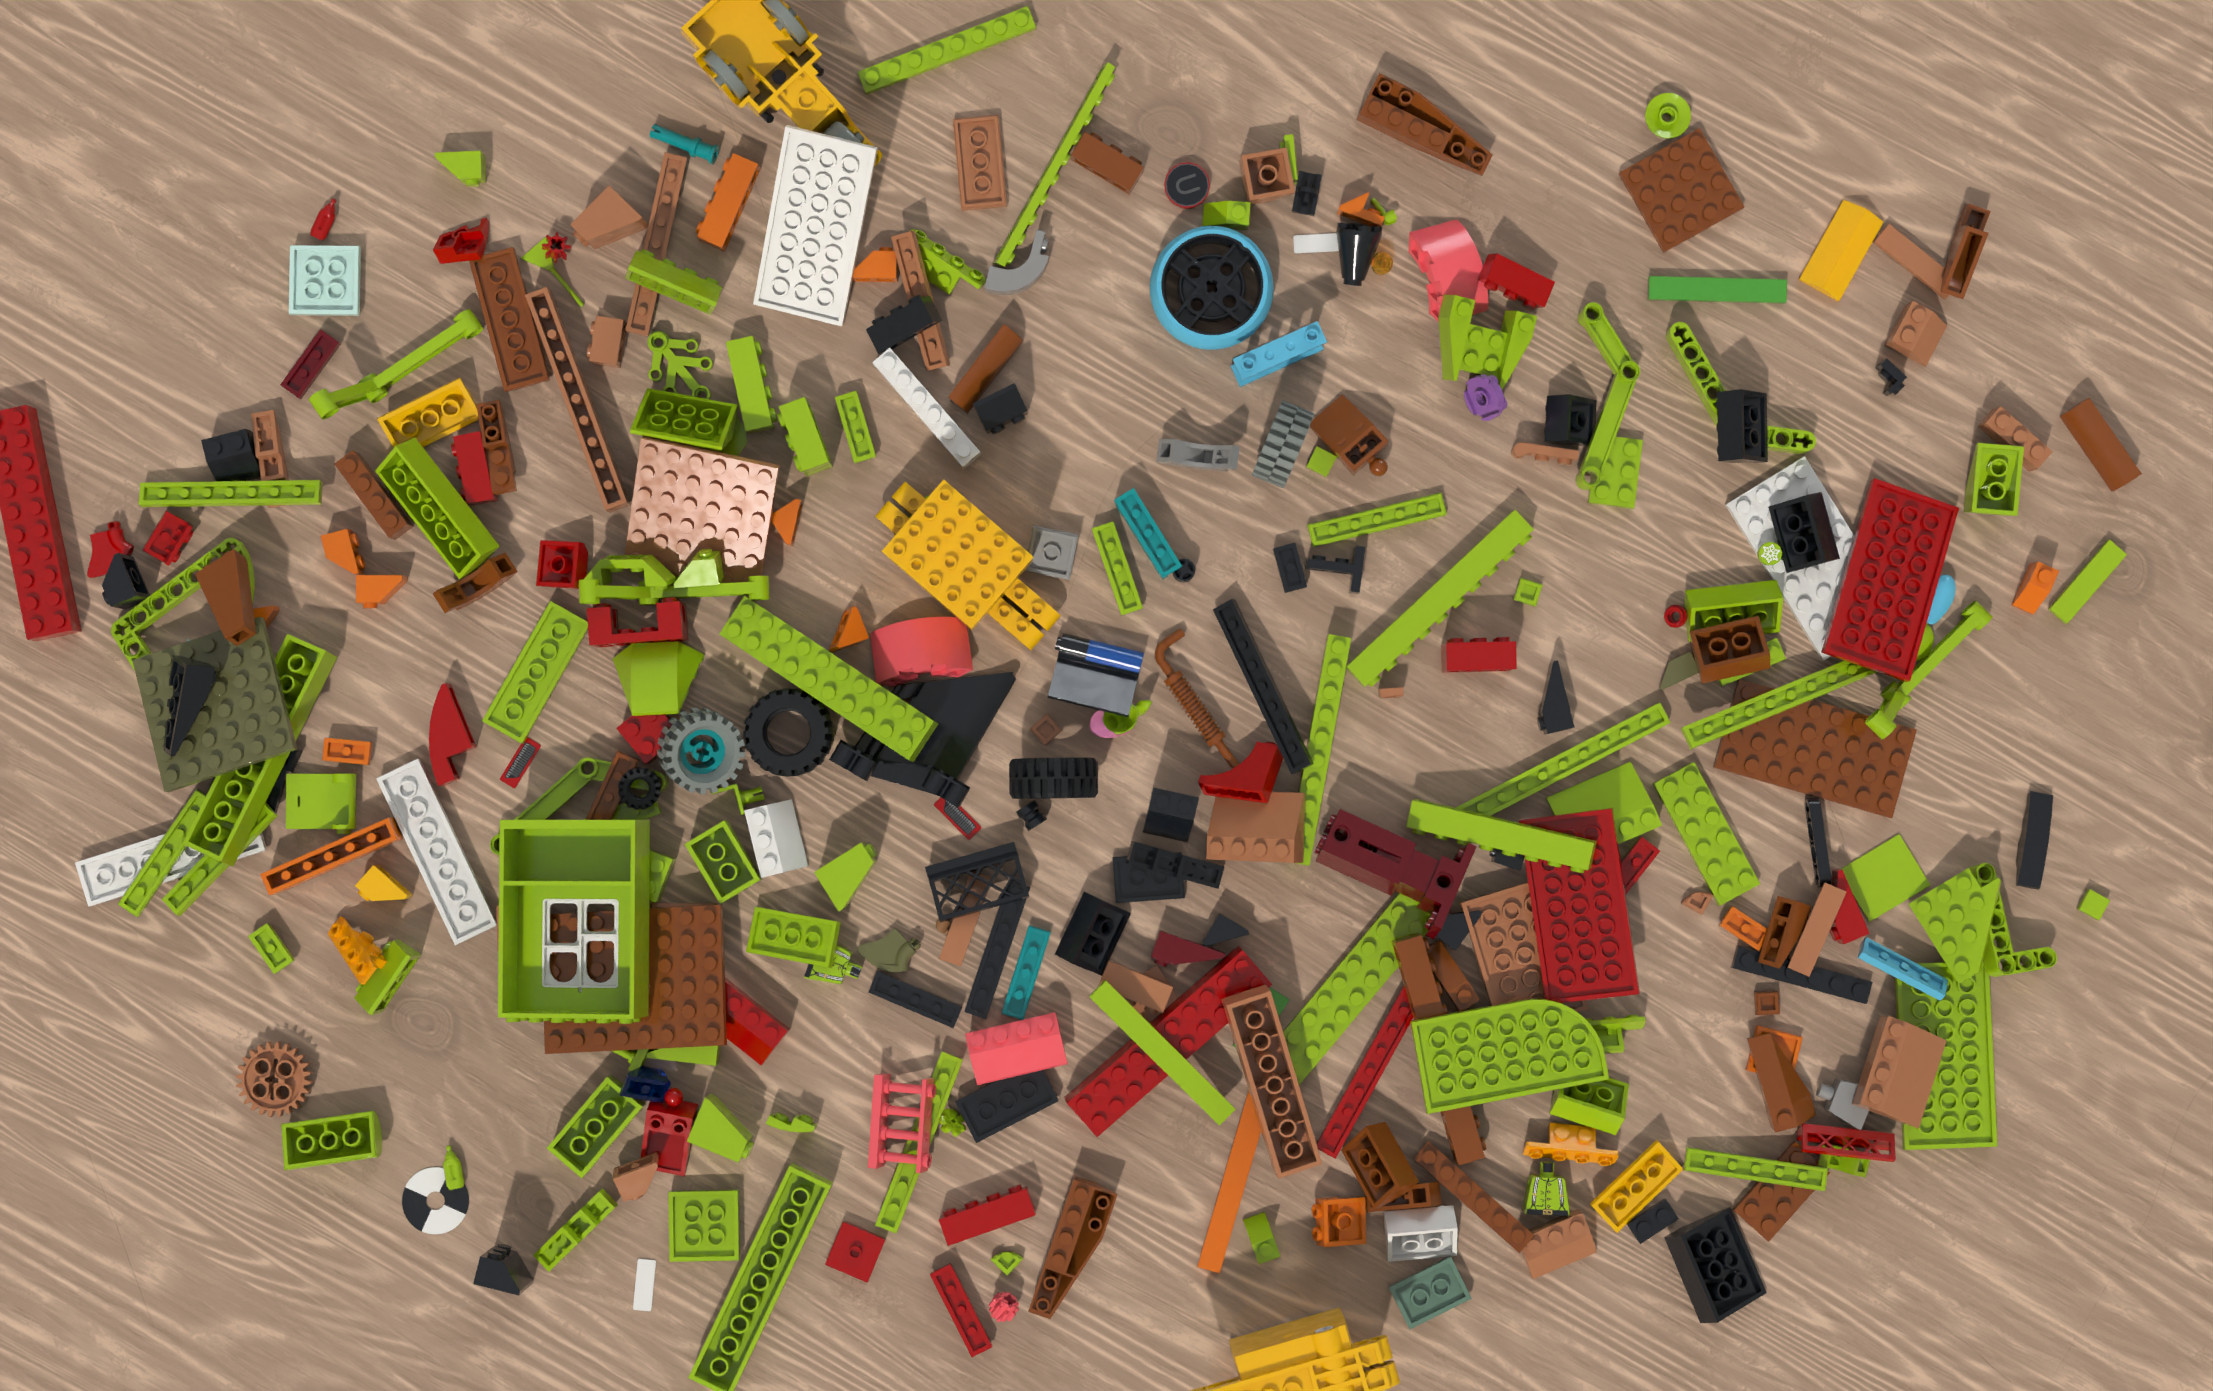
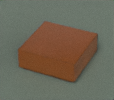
[1754,991,1780,1015]

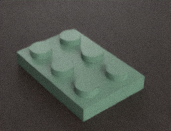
[1388,1256,1472,1330]

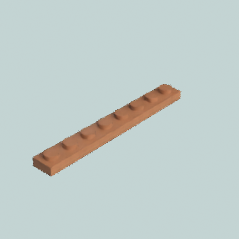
[625,152,687,337]

